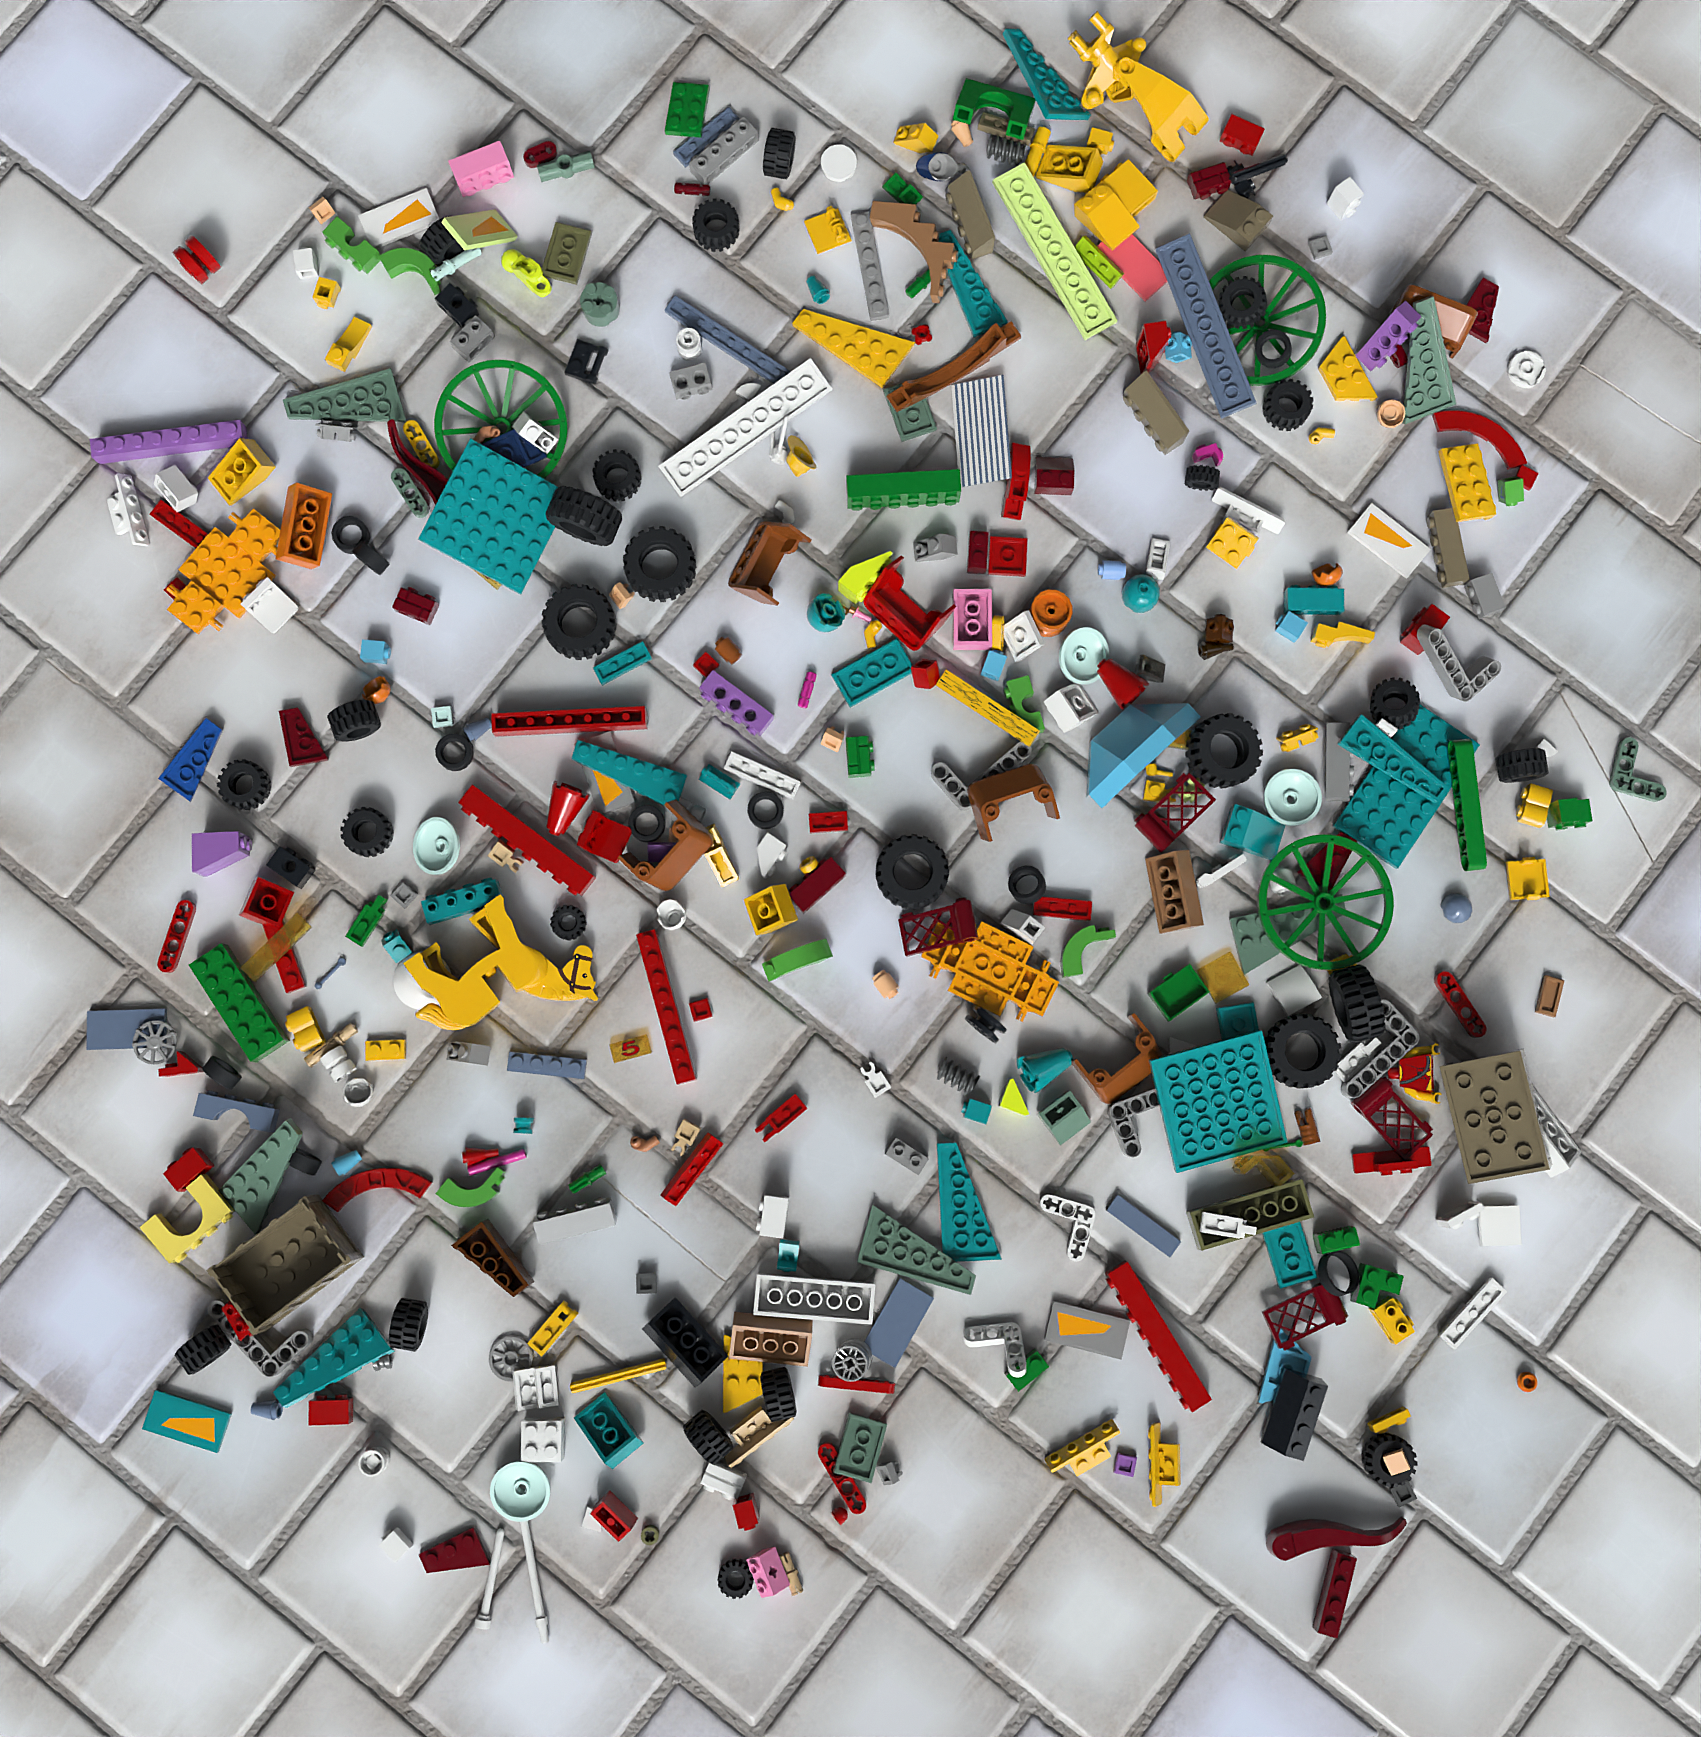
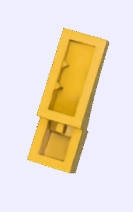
[325,317,372,372]
[1310,622,1375,648]
[704,824,739,887]

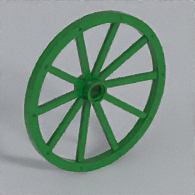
[1209,255,1326,386]
[434,360,567,479]
[1257,835,1394,970]

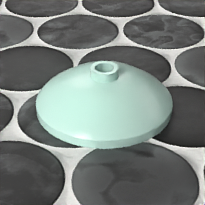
[1059,627,1109,684]
[1264,769,1322,826]
[413,817,460,875]
[490,1461,551,1522]

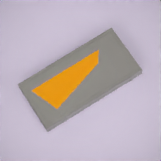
[574,731,635,815]
[1044,1301,1130,1360]

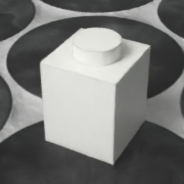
[293,247,319,279]
[379,1527,414,1562]

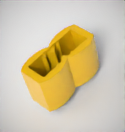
[1516,783,1553,828]
[285,1006,326,1052]

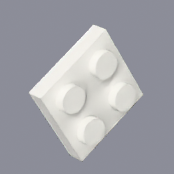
[1004,610,1045,662]
[1435,1201,1485,1230]

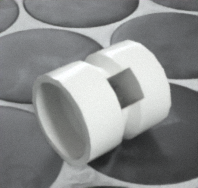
[676,328,702,361]
[320,1046,357,1082]
[358,1446,390,1477]

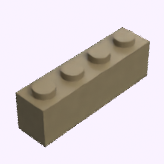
[1427,508,1470,588]

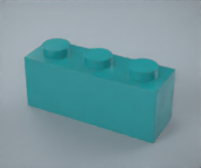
[1283,585,1345,615]

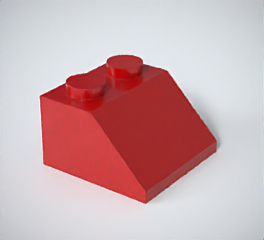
[239,877,294,928]

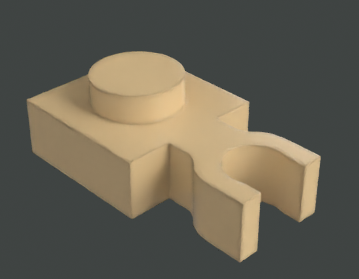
[488,840,524,873]
[671,1119,701,1156]

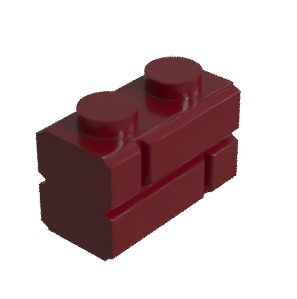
[1187,162,1231,200]
[967,531,989,574]
[392,587,439,625]

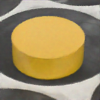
[799,856,819,874]

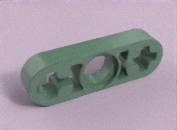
[391,468,429,518]

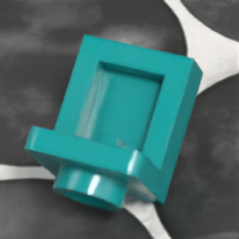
[381,929,412,963]
[777,1239,800,1272]

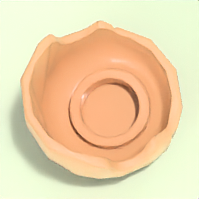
[1376,399,1406,428]

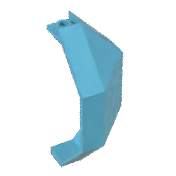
[1086,703,1201,808]

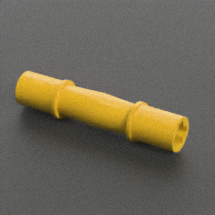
[1025,127,1051,178]

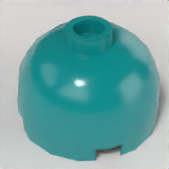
[1122,574,1160,613]
[807,593,845,633]

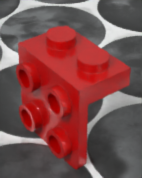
[577,810,632,863]

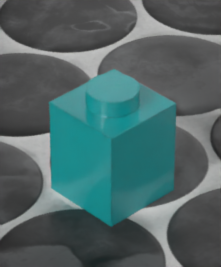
[961,1099,992,1125]

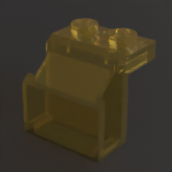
[1232,1155,1295,1186]

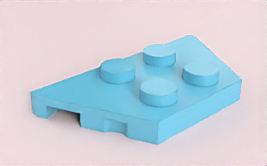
[1257,1327,1312,1403]

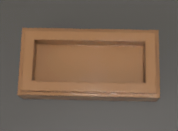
[1535,975,1565,1018]

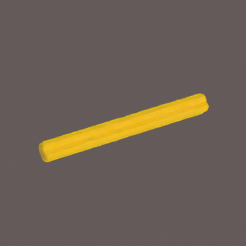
[570,1358,667,1393]

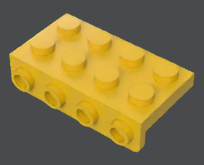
[1438,443,1496,522]

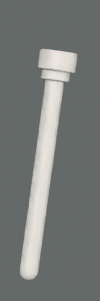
[474,1528,505,1629]

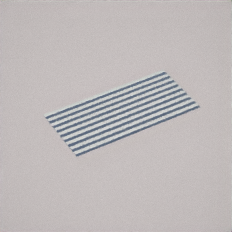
[951,375,1012,487]

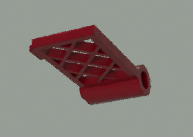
[1134,773,1216,853]
[898,897,979,957]
[1351,1077,1433,1161]
[1262,1279,1349,1351]

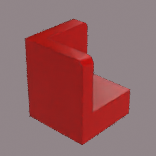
[911,659,940,689]

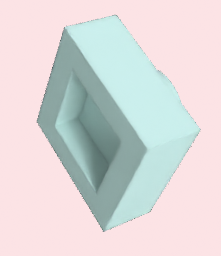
[431,706,453,728]

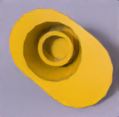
[786,435,817,477]

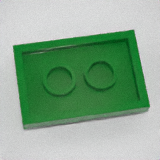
[665,82,710,138]

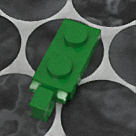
[345,895,388,947]

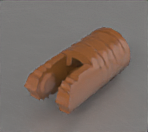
[1294,1108,1320,1146]

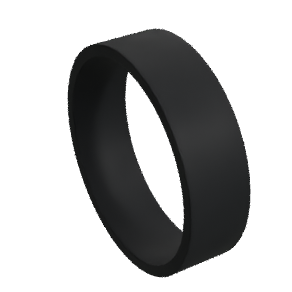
[1318,1251,1359,1296]

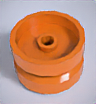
[1029,589,1072,637]

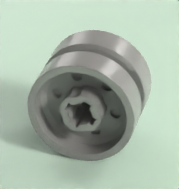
[832,1339,872,1382]

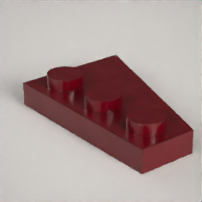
[1466,277,1499,343]
[279,707,328,767]
[1296,832,1357,891]
[419,1526,490,1573]

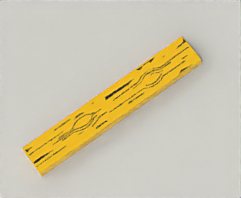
[936,670,1040,747]

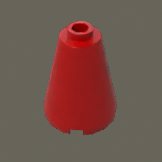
[1097,658,1149,711]
[546,781,590,836]

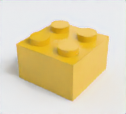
[743,884,798,935]

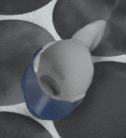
[916,152,970,181]

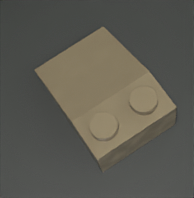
[1204,190,1273,252]

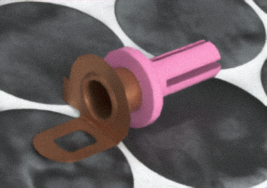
[842,603,872,623]

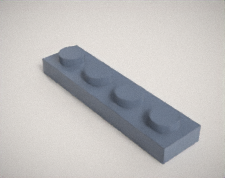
[507,1052,587,1079]

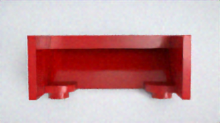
[864,555,957,651]

